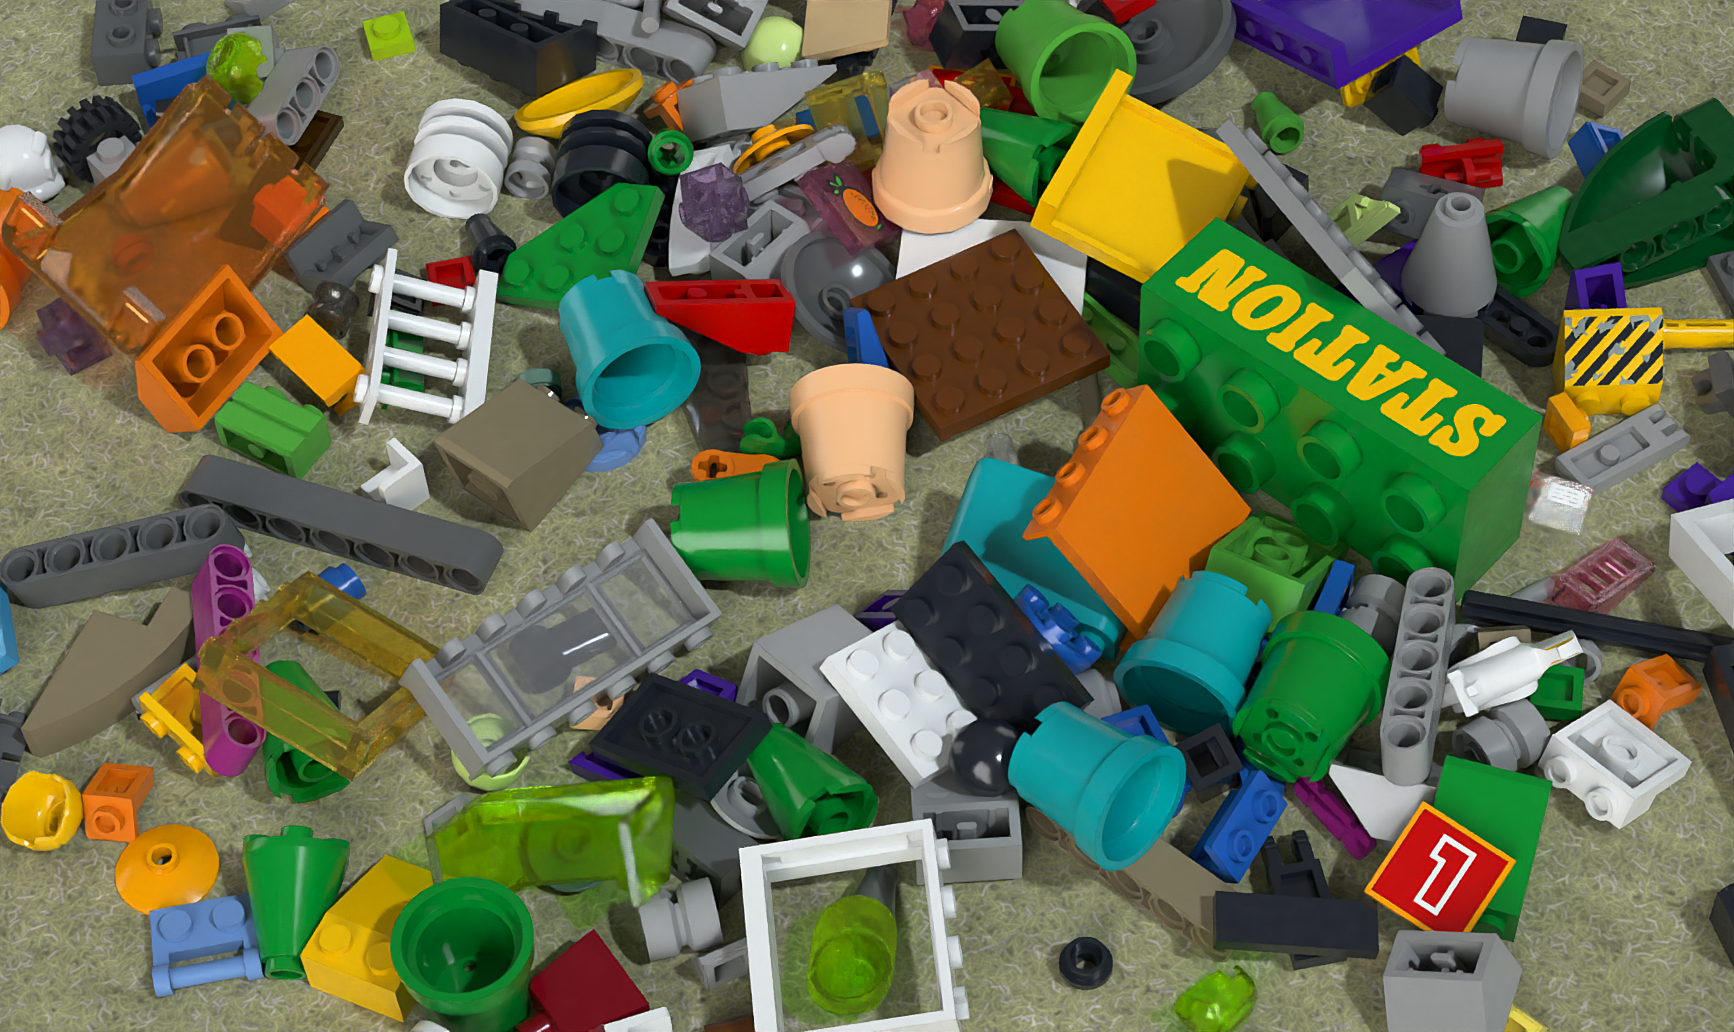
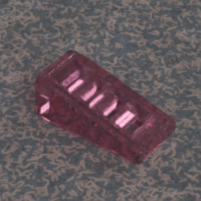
[1551,537,1656,615]

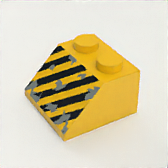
[1552,307,1663,417]

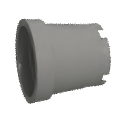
[1444,36,1584,159]

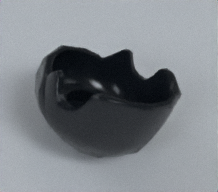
[949,718,1021,797]

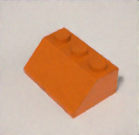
[135,264,284,433]

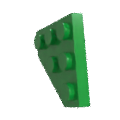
[496,183,665,310]

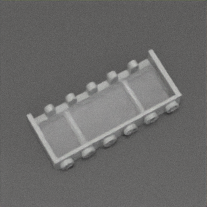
[398,517,722,781]

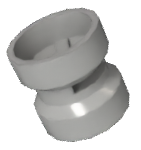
[504,136,557,200]

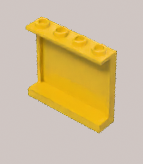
[1030,69,1266,284]

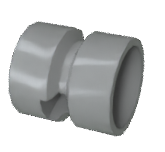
[1338,574,1406,659]
[1452,698,1551,772]
[635,877,723,962]

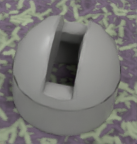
[1560,639,1603,684]

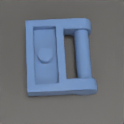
[149,893,265,998]

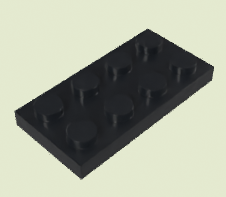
[890,540,1095,736]

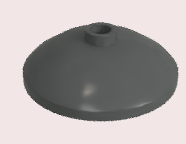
[781,230,897,353]

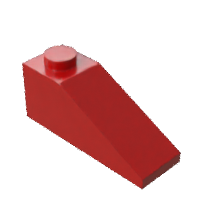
[644,279,796,356]

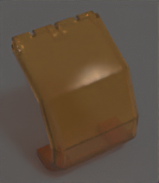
[2,75,330,364]

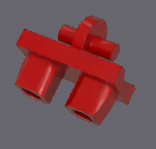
[1419,137,1504,188]

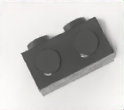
[91,0,163,86]

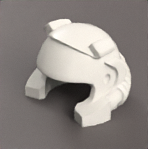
[0,124,69,204]

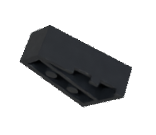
[440,0,598,97]

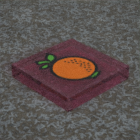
[797,159,903,256]

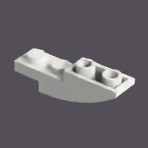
[669,133,752,276]

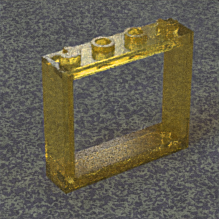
[192,571,456,781]

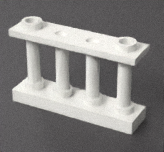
[353,248,498,425]

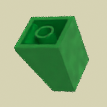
[1433,755,1553,942]

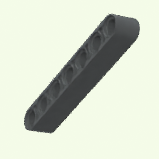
[179,455,504,595]

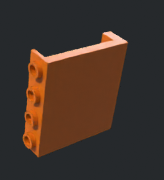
[1022,384,1251,653]

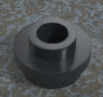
[1059,937,1113,990]

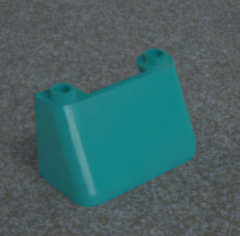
[938,457,1128,662]

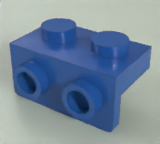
[1188,770,1288,884]

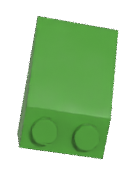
[1204,509,1351,638]

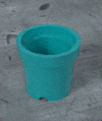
[558,270,701,429]
[1113,571,1272,738]
[1008,701,1186,871]

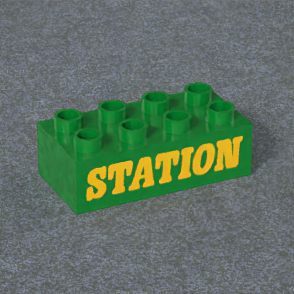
[1137,217,1543,605]

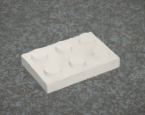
[819,620,978,789]

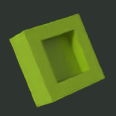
[362,11,416,62]

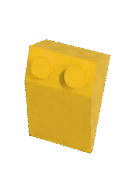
[300,855,450,1023]

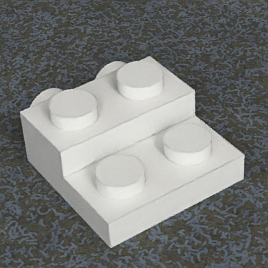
[1537,699,1692,830]

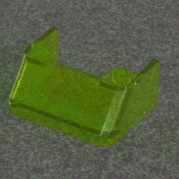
[425,776,676,907]

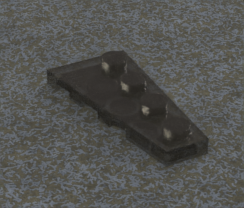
[666,318,752,471]

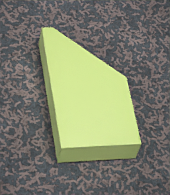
[1328,194,1401,247]

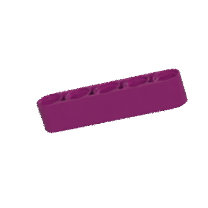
[191,544,267,777]

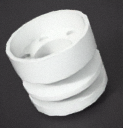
[404,98,513,219]

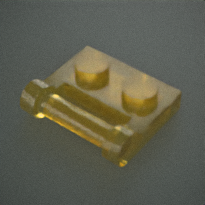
[804,70,889,179]

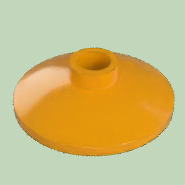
[733,124,815,175]
[115,824,220,915]

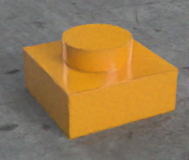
[1543,392,1591,454]

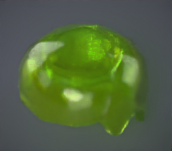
[206,31,267,106]
[1171,965,1258,1032]

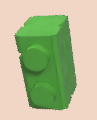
[214,381,332,479]

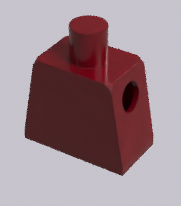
[514,929,650,1032]

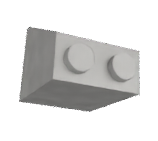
[735,604,873,755]

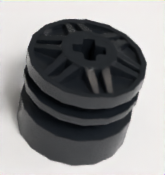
[551,110,653,218]

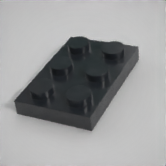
[589,672,773,802]

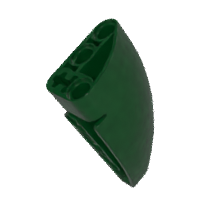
[1559,97,1734,288]

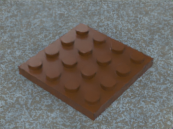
[849,228,1110,442]

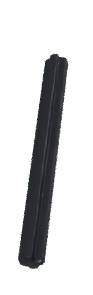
[1460,590,1734,663]

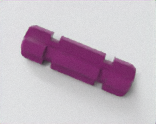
[1293,777,1377,860]

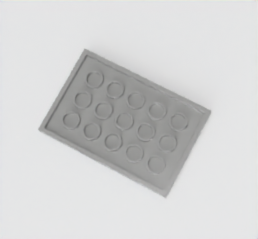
[1215,119,1446,355]

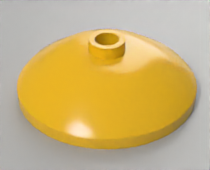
[514,68,644,139]

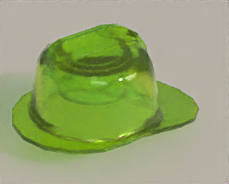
[807,895,898,1021]

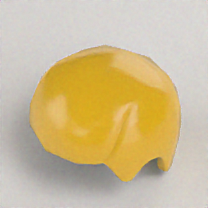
[0,771,83,851]

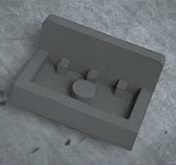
[284,199,399,295]

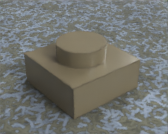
[1578,60,1631,118]

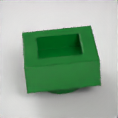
[1528,665,1585,721]

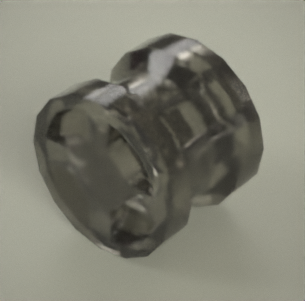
[303,282,360,340]

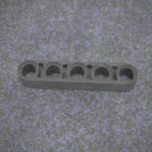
[0,504,245,609]

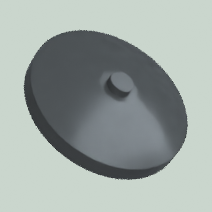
[1079,0,1236,105]

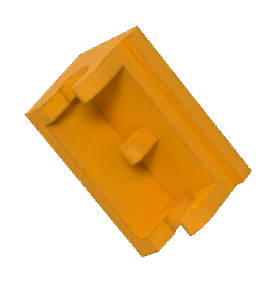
[268,314,365,416]

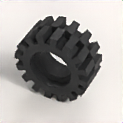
[52,95,142,183]

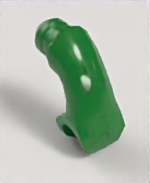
[739,417,802,460]

